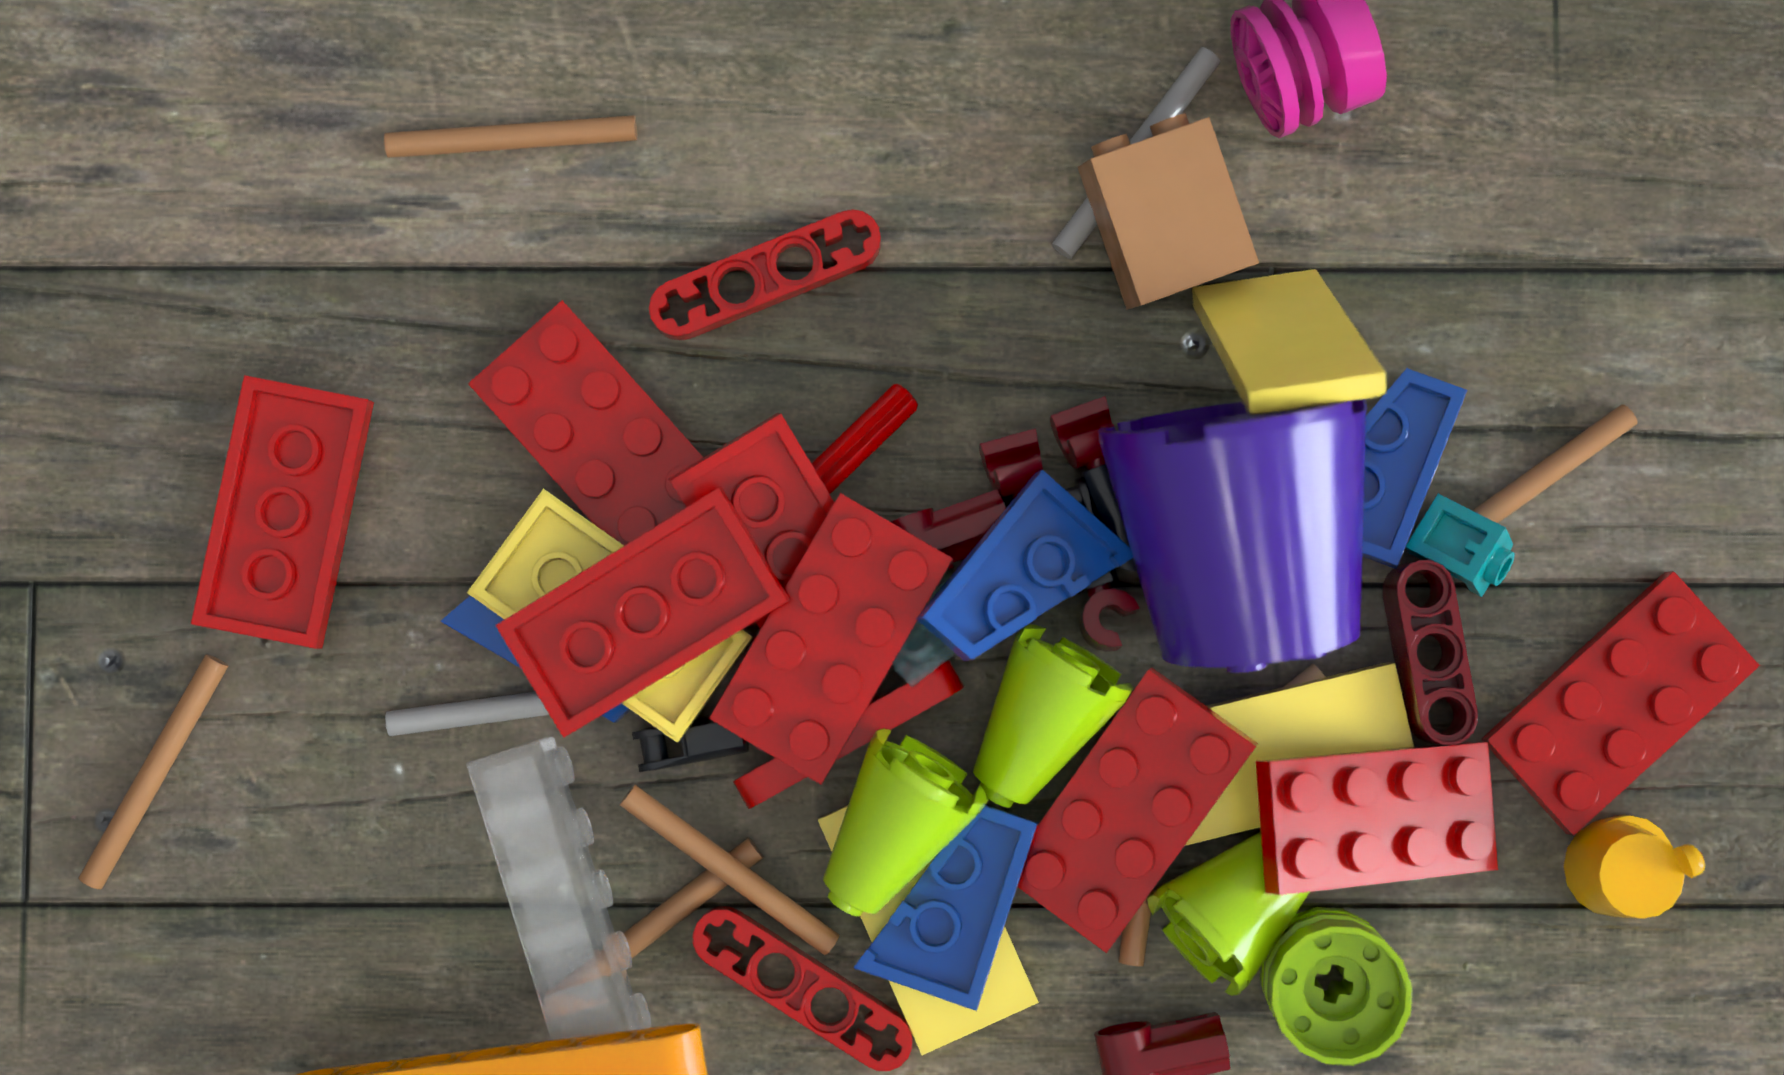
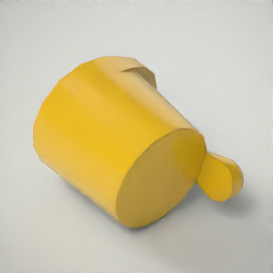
[1563,815,1705,919]

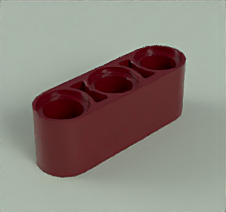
[1383,560,1478,745]

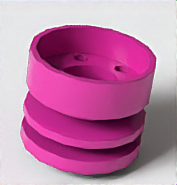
[1231,0,1387,138]

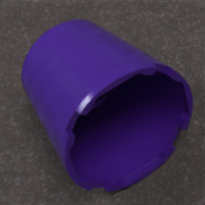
[1098,399,1366,673]

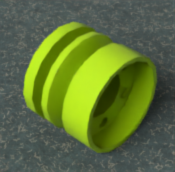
[1260,907,1412,1065]

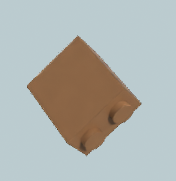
[1077,113,1259,310]

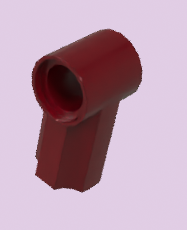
[891,489,1006,570]
[1094,1012,1231,1075]

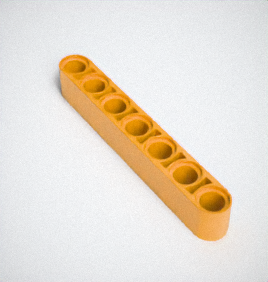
[296,1023,708,1075]

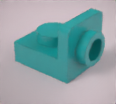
[1406,493,1515,597]

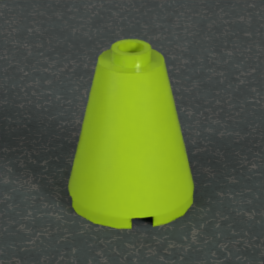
[973,624,1134,808]
[823,728,988,916]
[1147,832,1310,996]

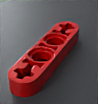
[649,209,881,341]
[733,659,965,809]
[693,906,912,1071]

